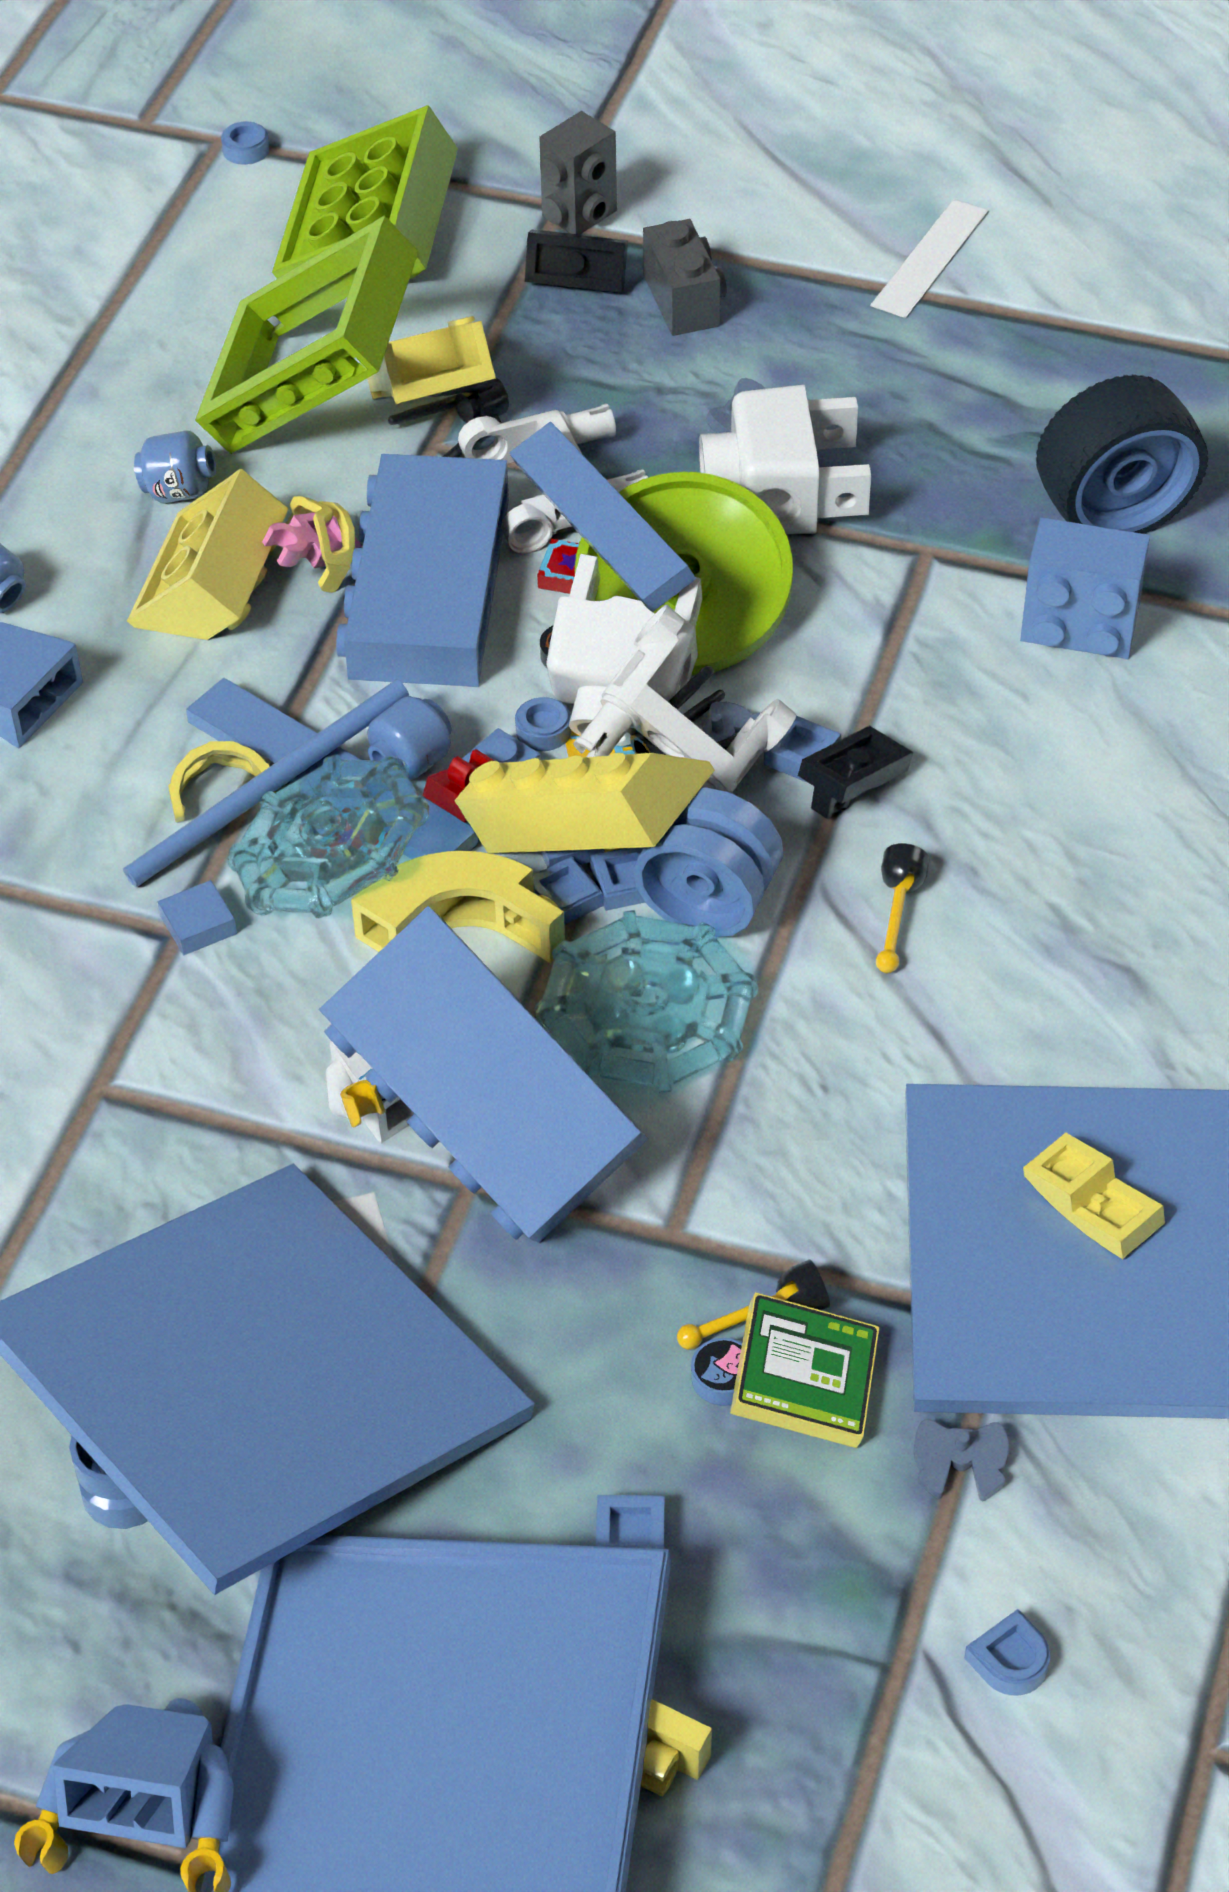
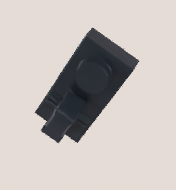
[524,229,628,293]
[798,725,914,819]

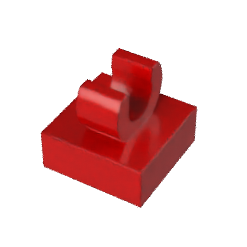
[423,749,494,823]

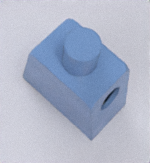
[0,622,83,748]

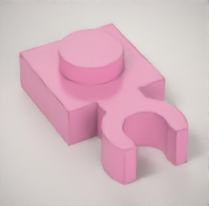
[262,512,363,568]

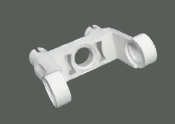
[458,404,648,554]
[573,605,796,793]

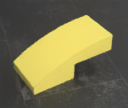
[1023,1132,1165,1260]

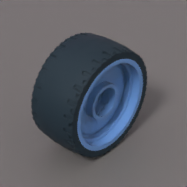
[1036,374,1209,534]

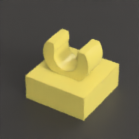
[641,1699,712,1797]

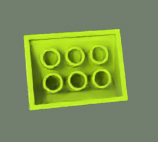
[272,105,458,279]

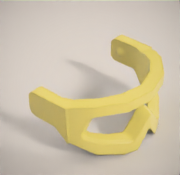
[286,496,355,593]
[168,741,277,822]

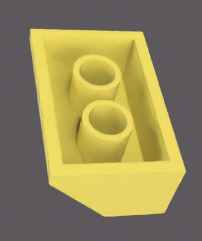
[127,469,288,640]

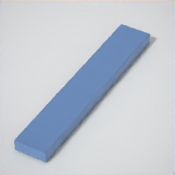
[509,421,696,612]
[186,678,478,859]

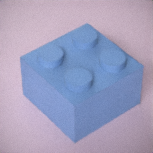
[1020,517,1150,659]

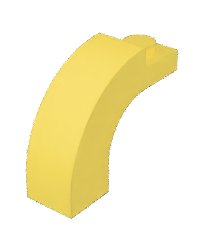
[351,851,565,963]

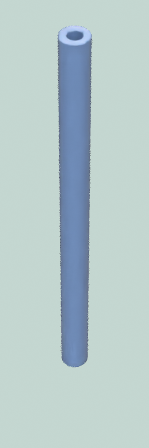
[123,679,409,887]

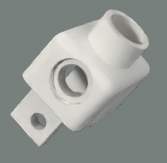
[699,384,871,534]
[546,554,702,746]

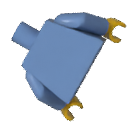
[14,1698,234,1892]

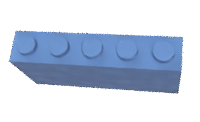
[336,454,509,687]
[318,906,649,1243]

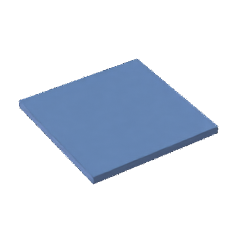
[905,1084,1229,1419]
[0,1163,535,1595]
[195,1535,672,1892]

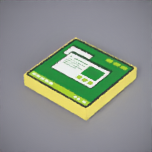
[730,1292,879,1448]

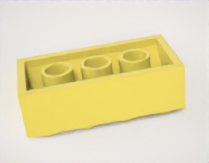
[454,753,715,853]

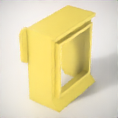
[367,316,496,404]

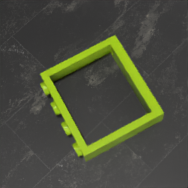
[195,215,419,454]

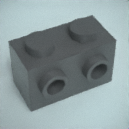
[539,111,617,235]
[643,218,727,336]

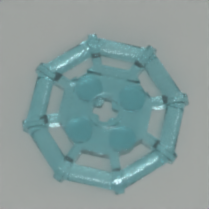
[227,754,429,919]
[534,910,759,1093]

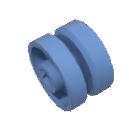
[633,787,784,937]

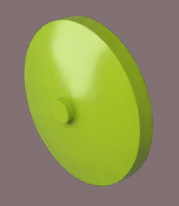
[575,472,793,676]

